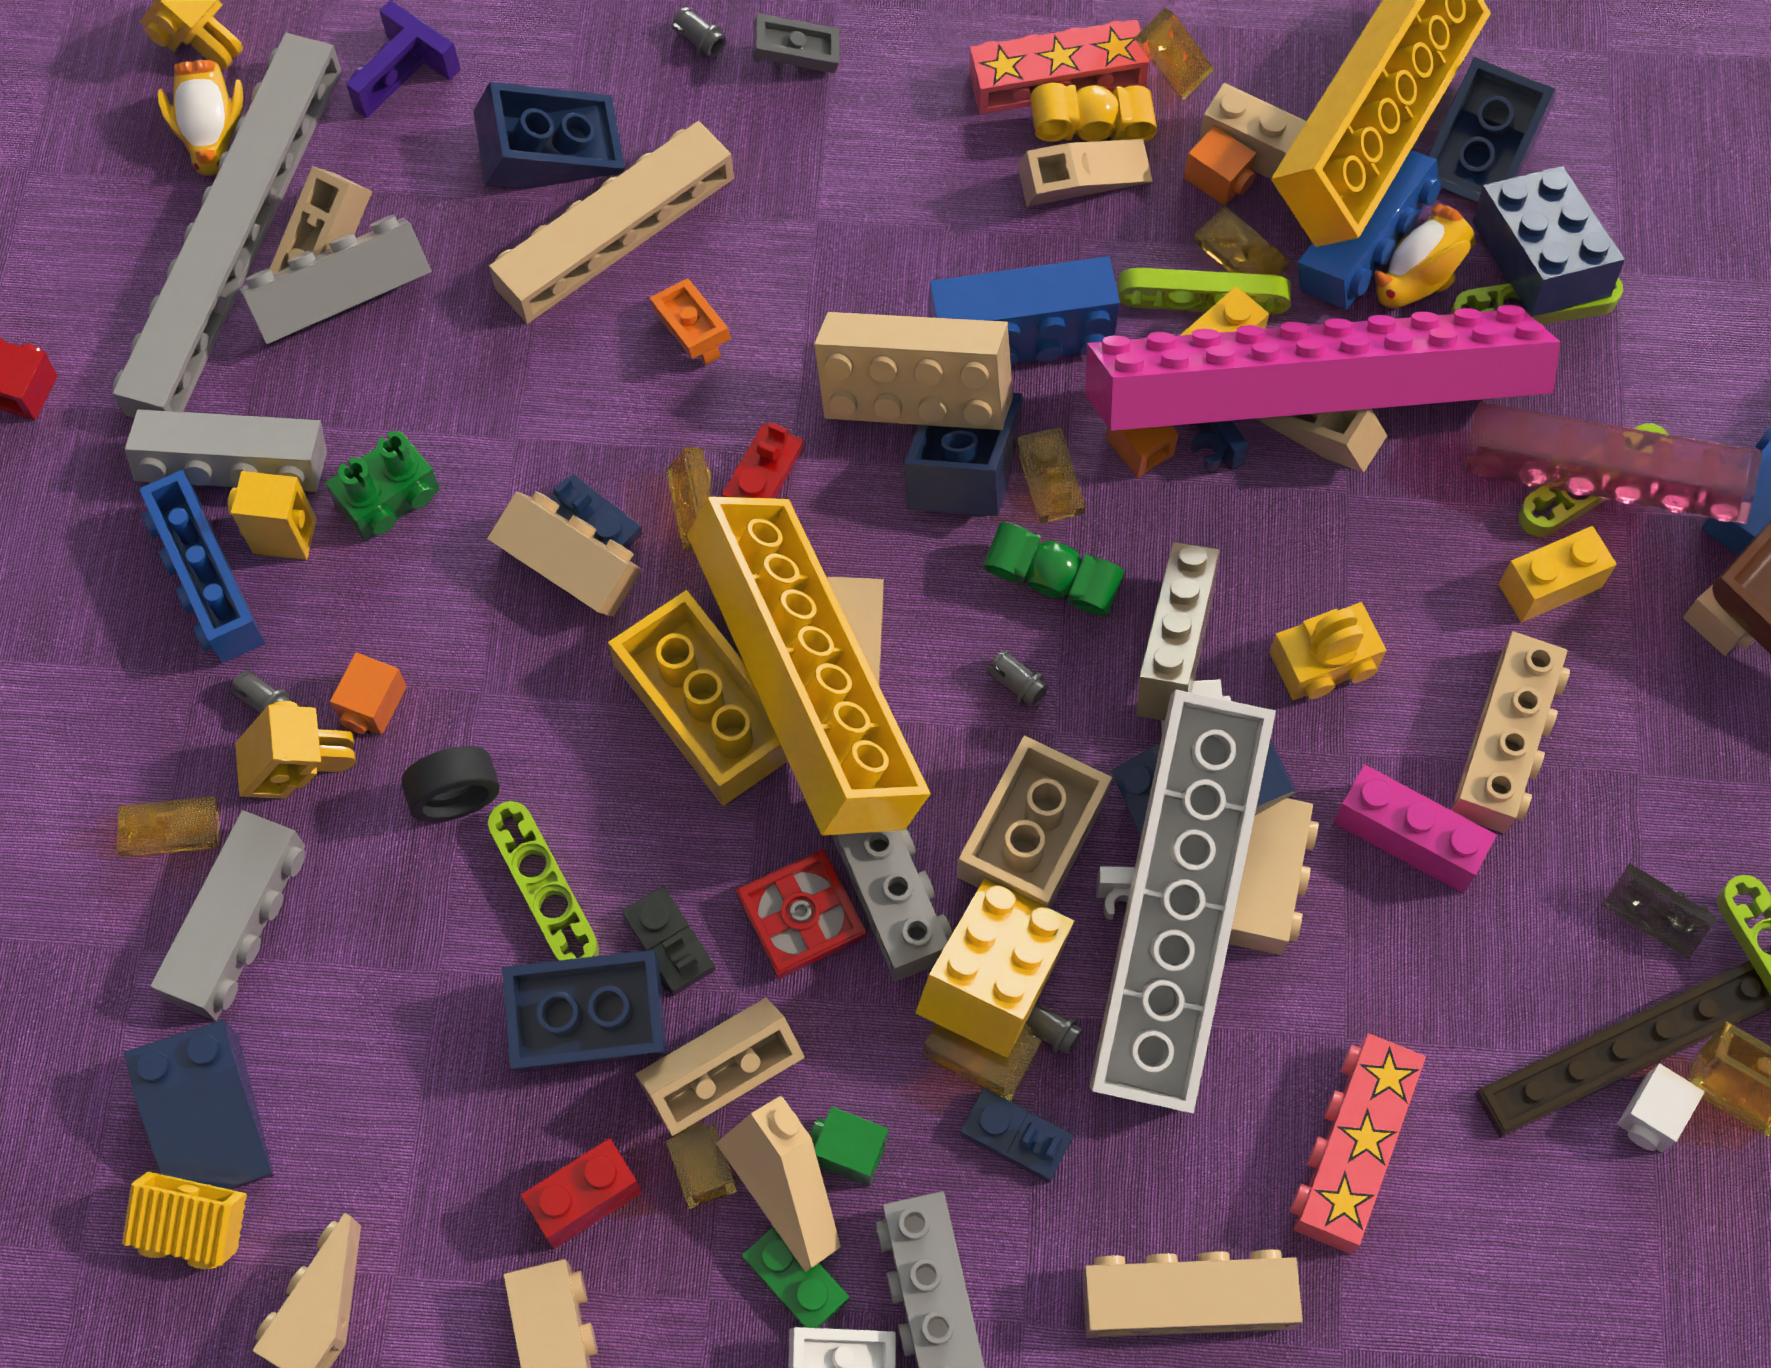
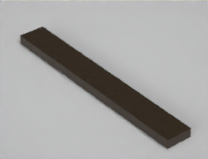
[1475,950,1771,1138]

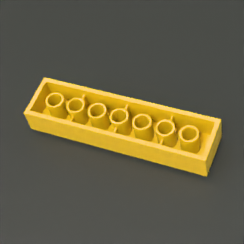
[1271,0,1491,247]
[687,497,931,835]

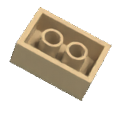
[957,735,1112,909]

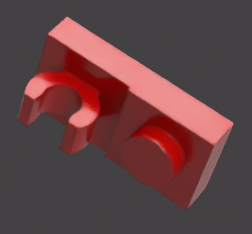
[722,422,804,499]

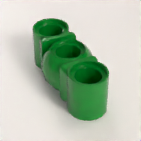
[982,522,1125,617]

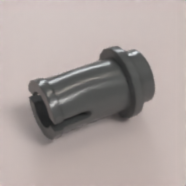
[672,7,726,58]
[987,650,1049,707]
[230,670,292,715]
[1023,1002,1083,1055]

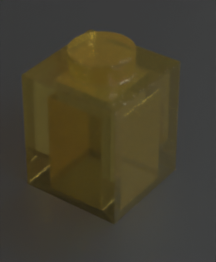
[666,1122,737,1209]

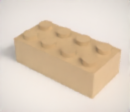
[814,312,1013,430]

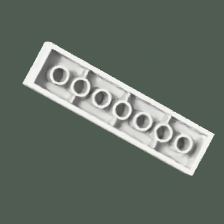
[1089,690,1276,1113]

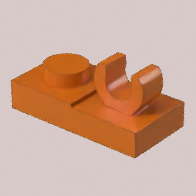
[649,278,731,366]

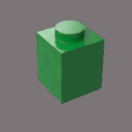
[810,1106,889,1186]

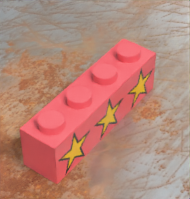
[969,19,1149,114]
[1290,1033,1426,1255]

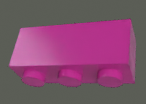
[1333,764,1497,893]

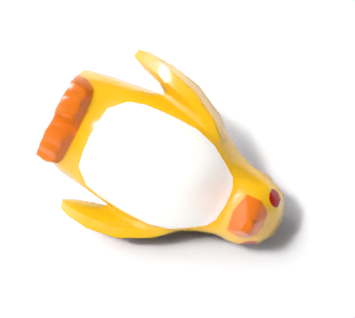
[158,60,243,176]
[1374,204,1476,309]

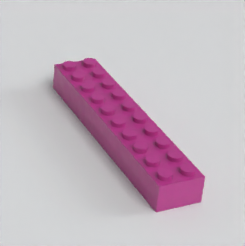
[1085,305,1560,431]

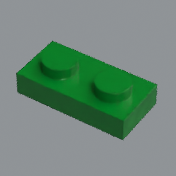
[741,1226,850,1328]

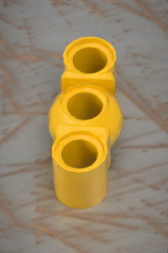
[1030,83,1157,142]

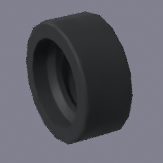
[401,746,500,822]

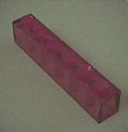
[1464,402,1763,524]

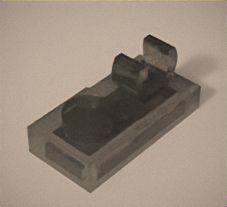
[1601,863,1717,959]

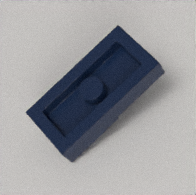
[1188,421,1248,471]
[550,474,643,549]
[960,1087,1074,1183]

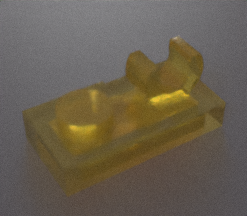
[1134,7,1215,100]
[1194,206,1290,276]
[1016,427,1085,524]
[666,447,711,550]
[117,796,219,857]

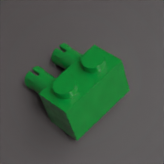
[325,431,440,542]

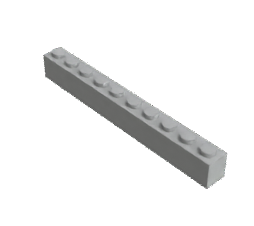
[112,32,342,418]

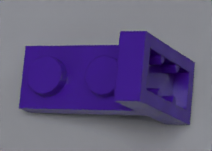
[346,0,461,118]

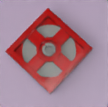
[735,848,867,980]

